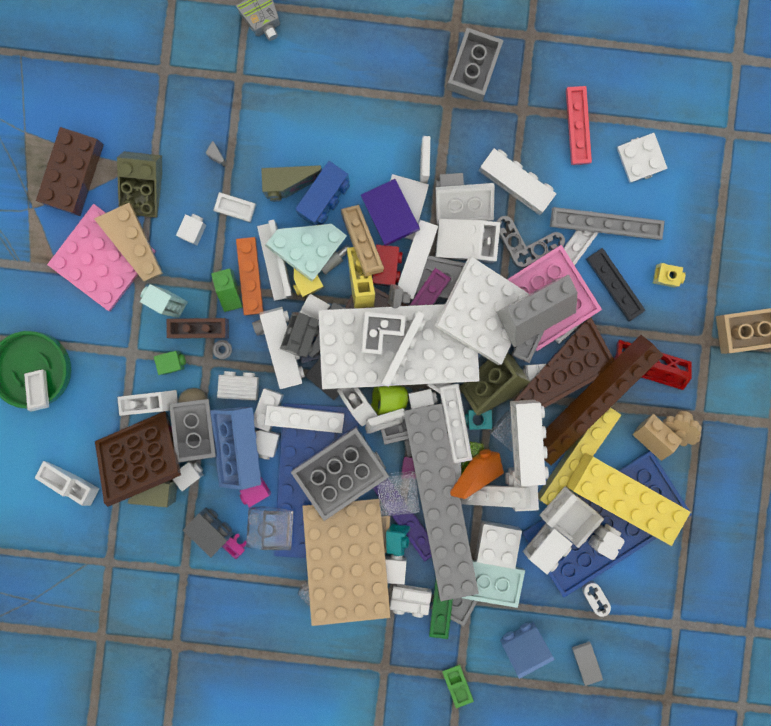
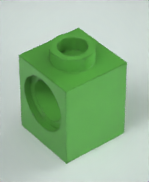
[154,351,186,375]

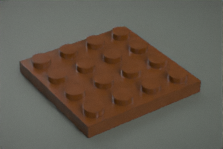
[95,411,181,507]

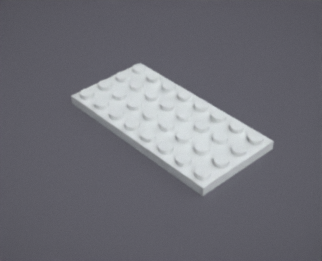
[318,304,479,389]

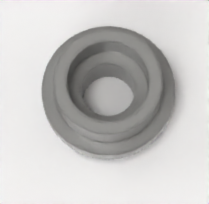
[212,340,232,359]

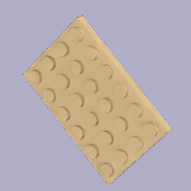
[302,499,391,626]

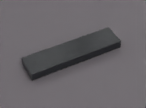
[586,248,646,322]

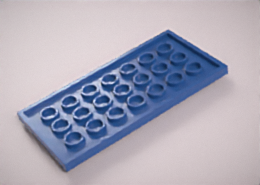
[274,403,359,558]
[522,450,692,598]

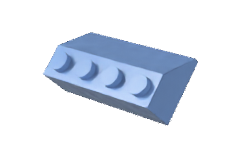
[210,407,261,490]

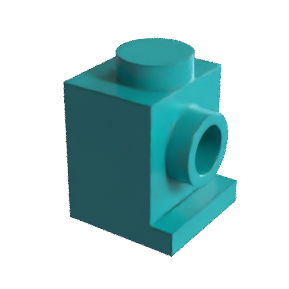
[386,524,410,556]

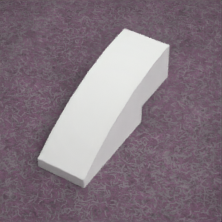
[35,461,99,506]

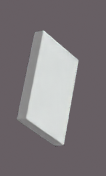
[390,174,429,240]
[435,183,495,224]

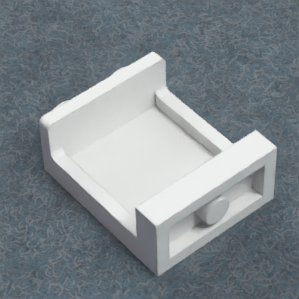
[540,486,604,548]

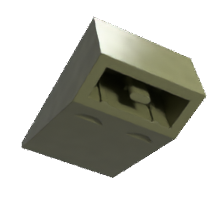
[117,151,162,218]

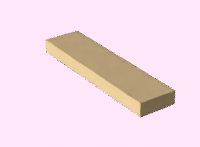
[341,205,384,276]

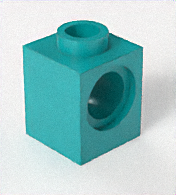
[464,409,492,430]

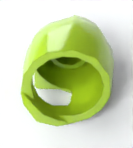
[371,385,409,416]

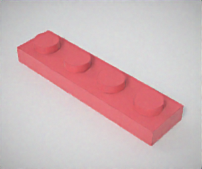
[566,86,592,165]

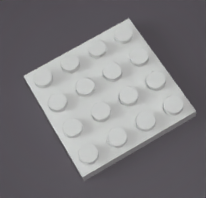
[435,257,529,365]

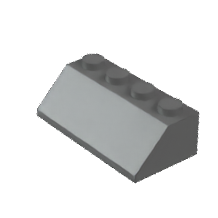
[496,275,578,347]

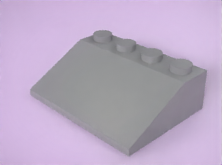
[291,426,389,521]

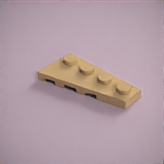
[94,203,163,282]

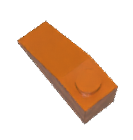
[450,449,504,499]

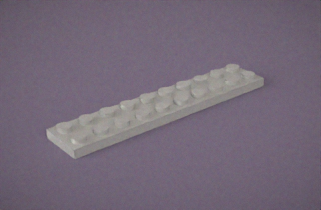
[403,403,479,601]

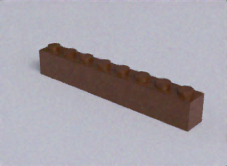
[543,335,663,465]

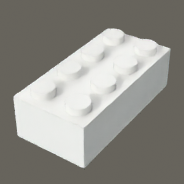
[510,400,549,486]

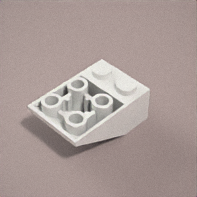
[435,219,500,263]

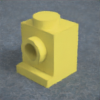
[653,263,686,288]

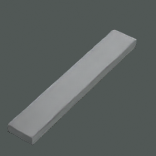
[550,207,665,240]

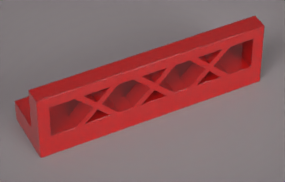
[614,340,692,390]

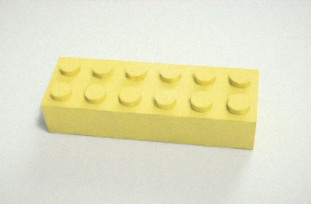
[566,453,691,546]

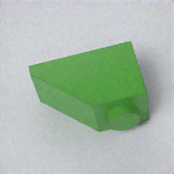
[211,268,243,312]

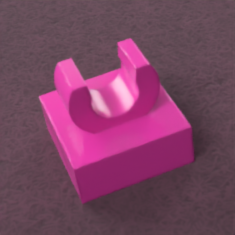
[222,534,247,559]

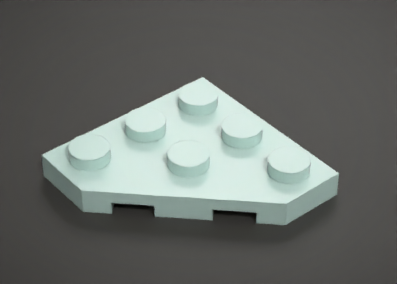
[265,224,347,281]

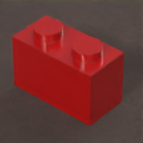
[372,244,403,286]

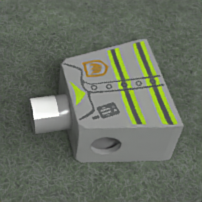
[236,0,280,41]

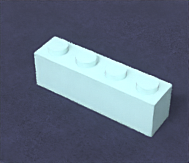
[140,284,188,318]

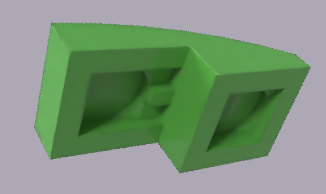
[442,665,474,708]

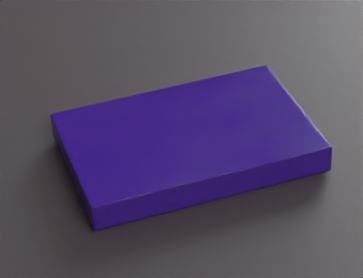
[361,179,420,246]

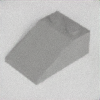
[169,399,216,462]

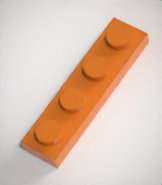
[236,237,264,315]

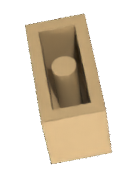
[632,414,683,461]

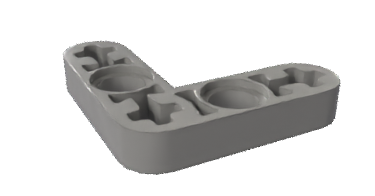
[496,216,565,268]

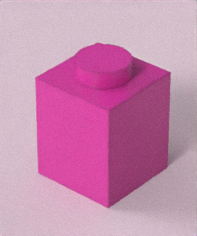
[239,477,271,508]

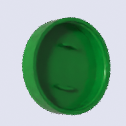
[0,331,71,409]

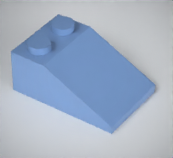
[500,622,555,679]

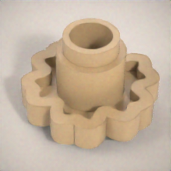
[663,411,702,446]

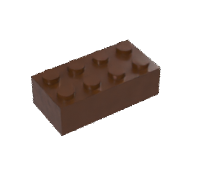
[36,127,104,216]

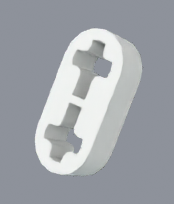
[582,581,611,617]

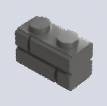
[280,312,319,358]

